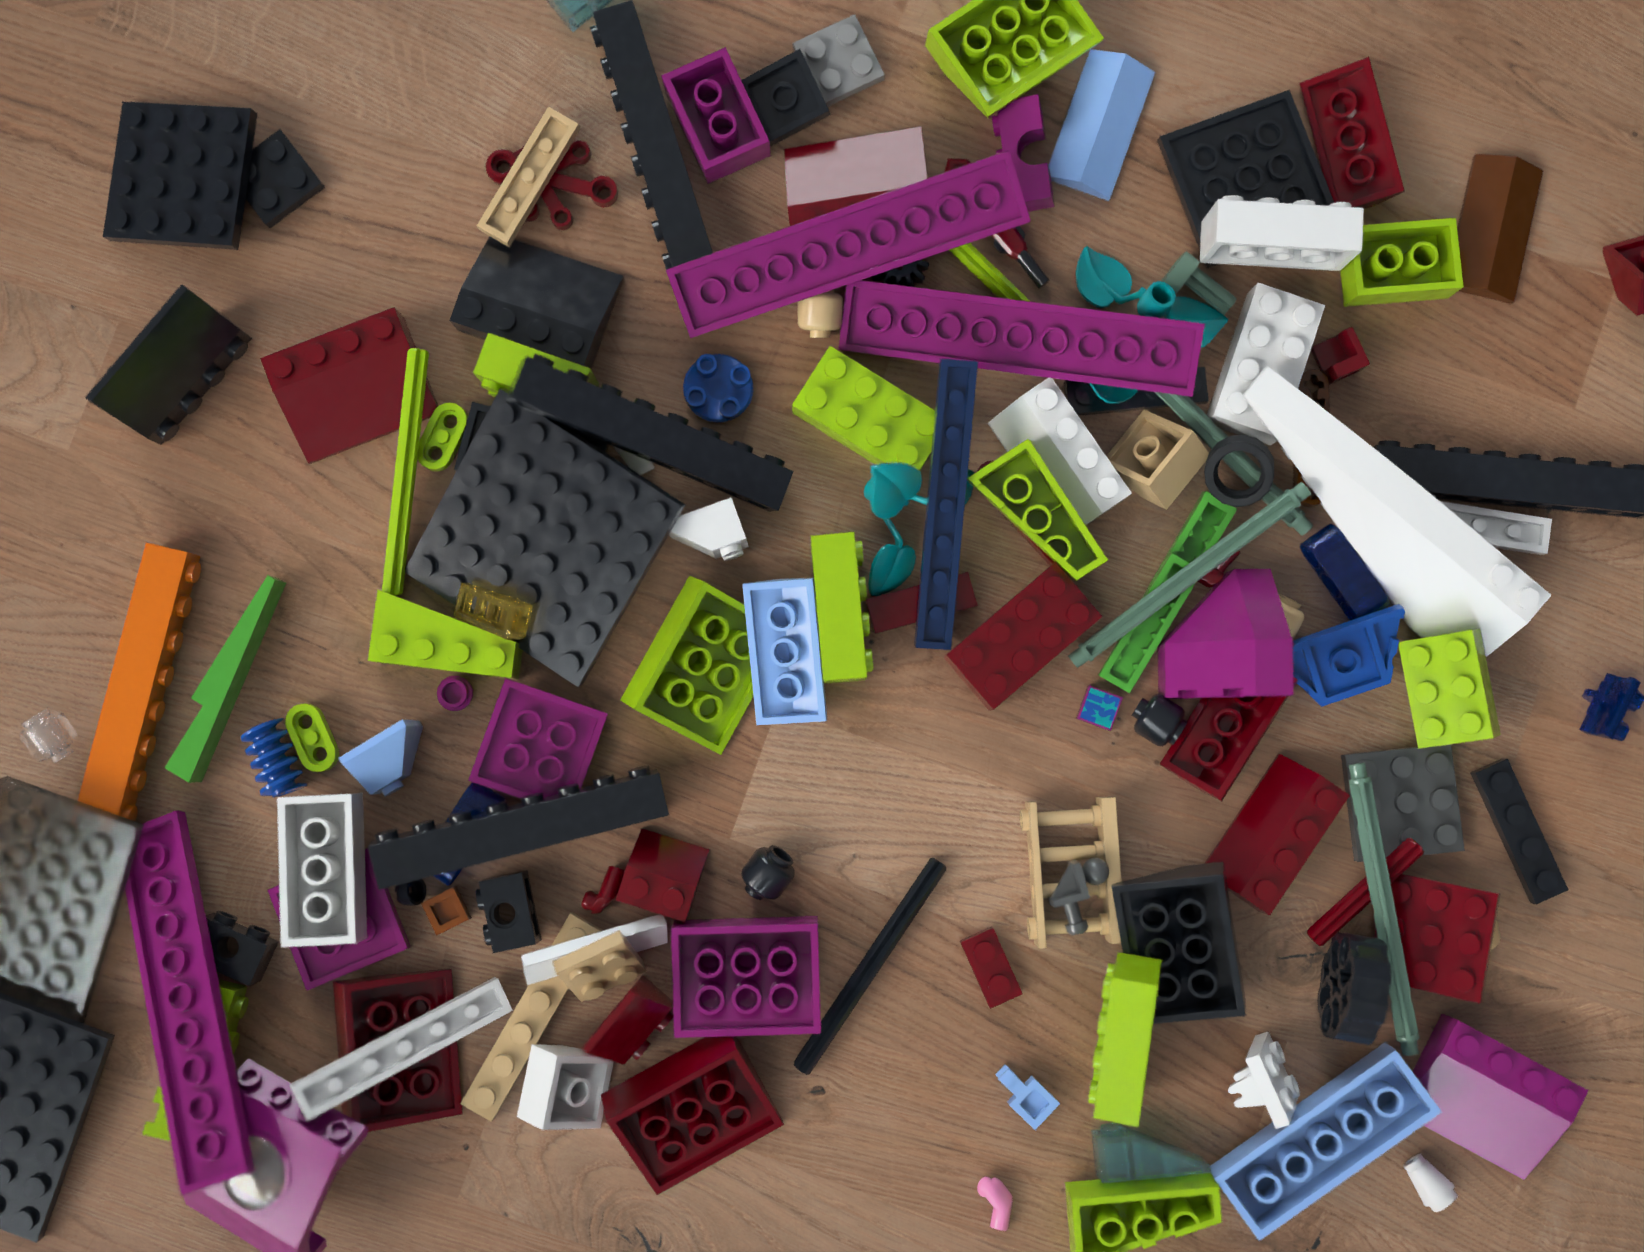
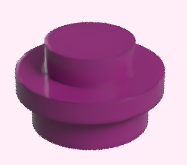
[437,676,473,711]

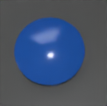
[683,354,753,422]

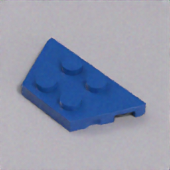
[1293,604,1405,707]

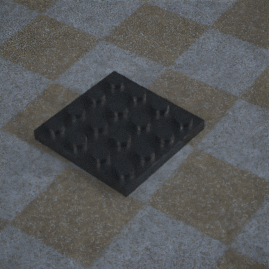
[1157,90,1334,268]
[103,102,258,250]

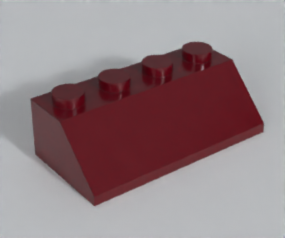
[1204,754,1350,916]

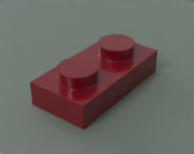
[960,926,1023,1009]

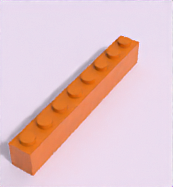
[72,542,201,833]

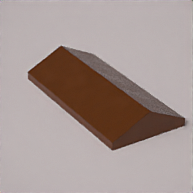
[1457,154,1543,304]

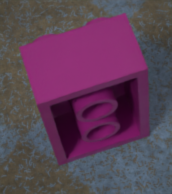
[661,47,771,184]

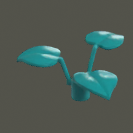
[1076,246,1228,404]
[864,462,975,596]

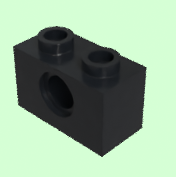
[476,870,542,954]
[206,911,279,986]

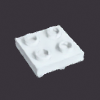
[1228,1031,1300,1129]

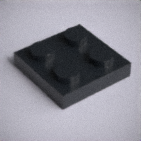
[741,49,831,147]
[246,129,325,229]

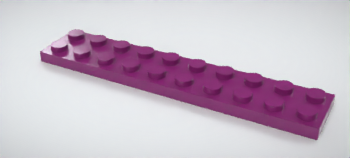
[666,150,1031,338]
[838,280,1205,397]
[115,810,256,1196]

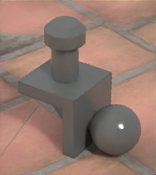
[1048,858,1109,935]

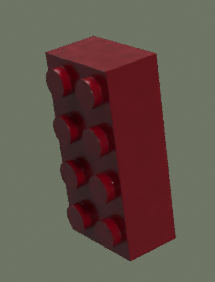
[943,562,1103,711]

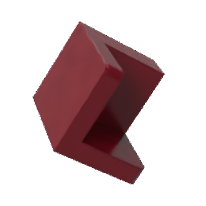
[1311,326,1370,384]

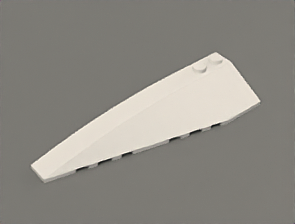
[1243,366,1551,657]

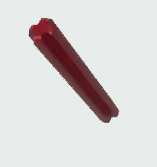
[1307,837,1424,946]

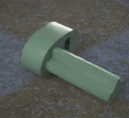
[1161,251,1237,315]

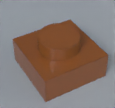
[421,886,472,936]

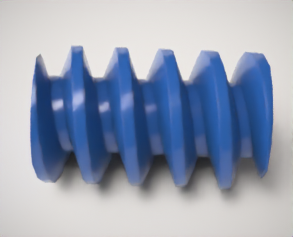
[240,718,308,798]

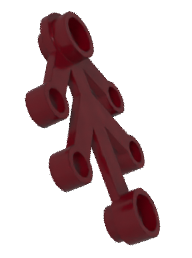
[486,140,618,230]

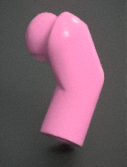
[977,1177,1013,1231]

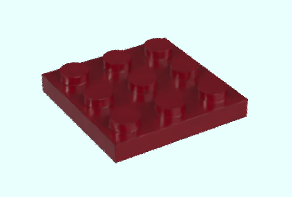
[1374,874,1500,1004]

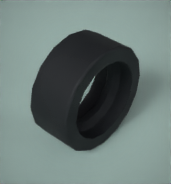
[1204,435,1275,507]

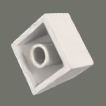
[669,498,749,561]
[517,1044,614,1130]

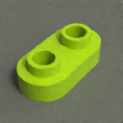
[418,403,468,471]
[285,704,339,772]

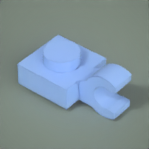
[995,1064,1060,1130]

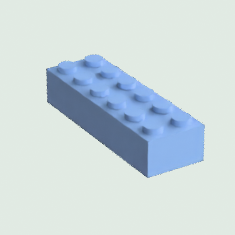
[1208,1042,1442,1241]

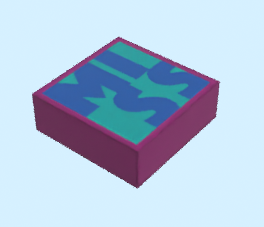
[1076,685,1123,731]

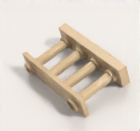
[1020,796,1122,948]

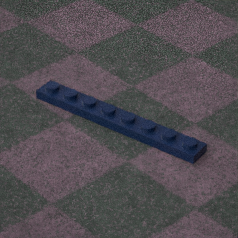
[914,358,978,650]

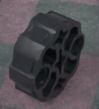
[1317,932,1391,1045]

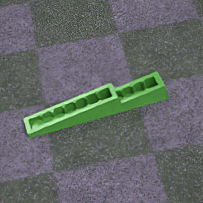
[1098,491,1237,693]
[164,575,286,783]

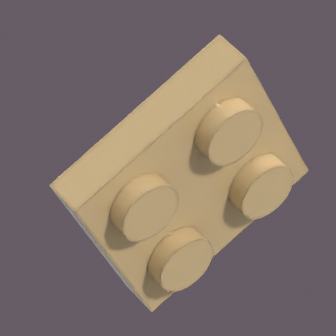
[552,930,647,1002]

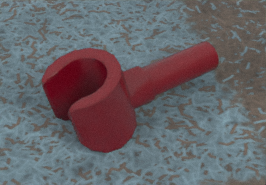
[1197,551,1241,588]

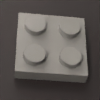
[793,14,885,106]

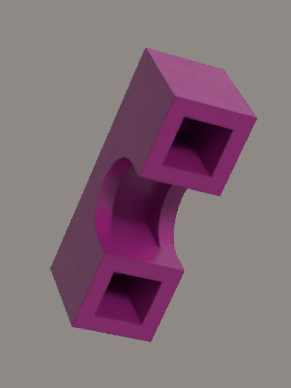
[992,94,1055,212]

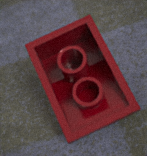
[582,975,674,1065]

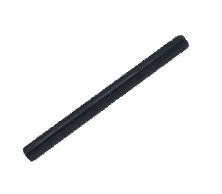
[794,858,947,1075]

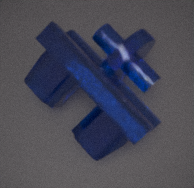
[1579,673,1644,741]

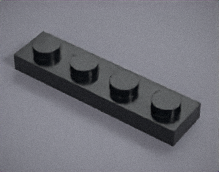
[1064,367,1209,416]
[1470,759,1569,905]

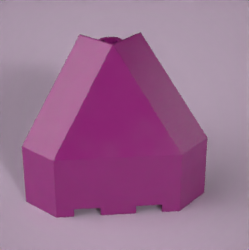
[1157,569,1294,699]

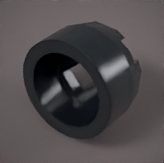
[394,879,427,906]

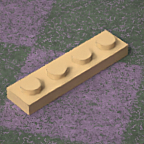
[477,107,580,247]

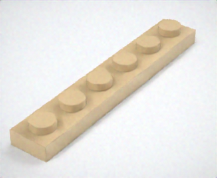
[460,912,602,1122]

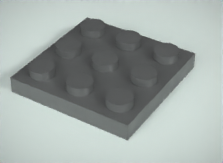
[1341,744,1465,862]

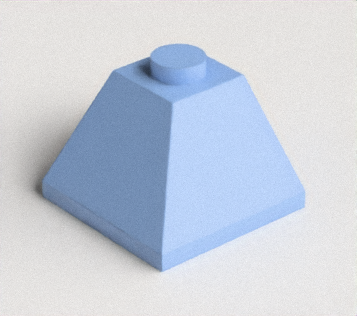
[339,719,423,797]

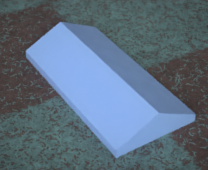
[1048,49,1155,201]
[742,578,828,725]

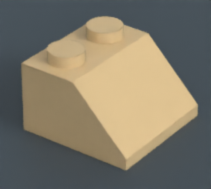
[1106,410,1209,510]

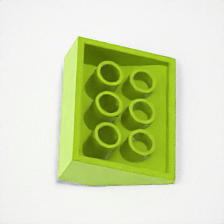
[925,0,1104,118]
[620,576,754,755]

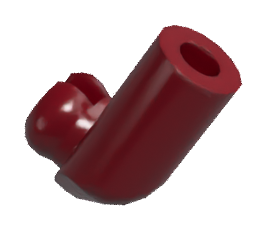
[581,866,625,914]

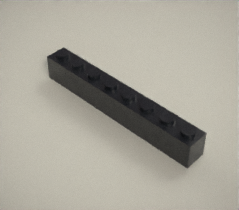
[590,0,713,269]
[505,354,794,512]
[1373,440,1644,519]
[368,766,669,890]

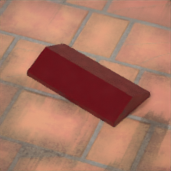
[1299,57,1405,209]
[1160,677,1298,801]

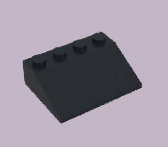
[449,236,624,370]
[85,284,252,445]
[1111,862,1246,1024]

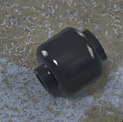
[1131,694,1188,747]
[741,845,795,900]

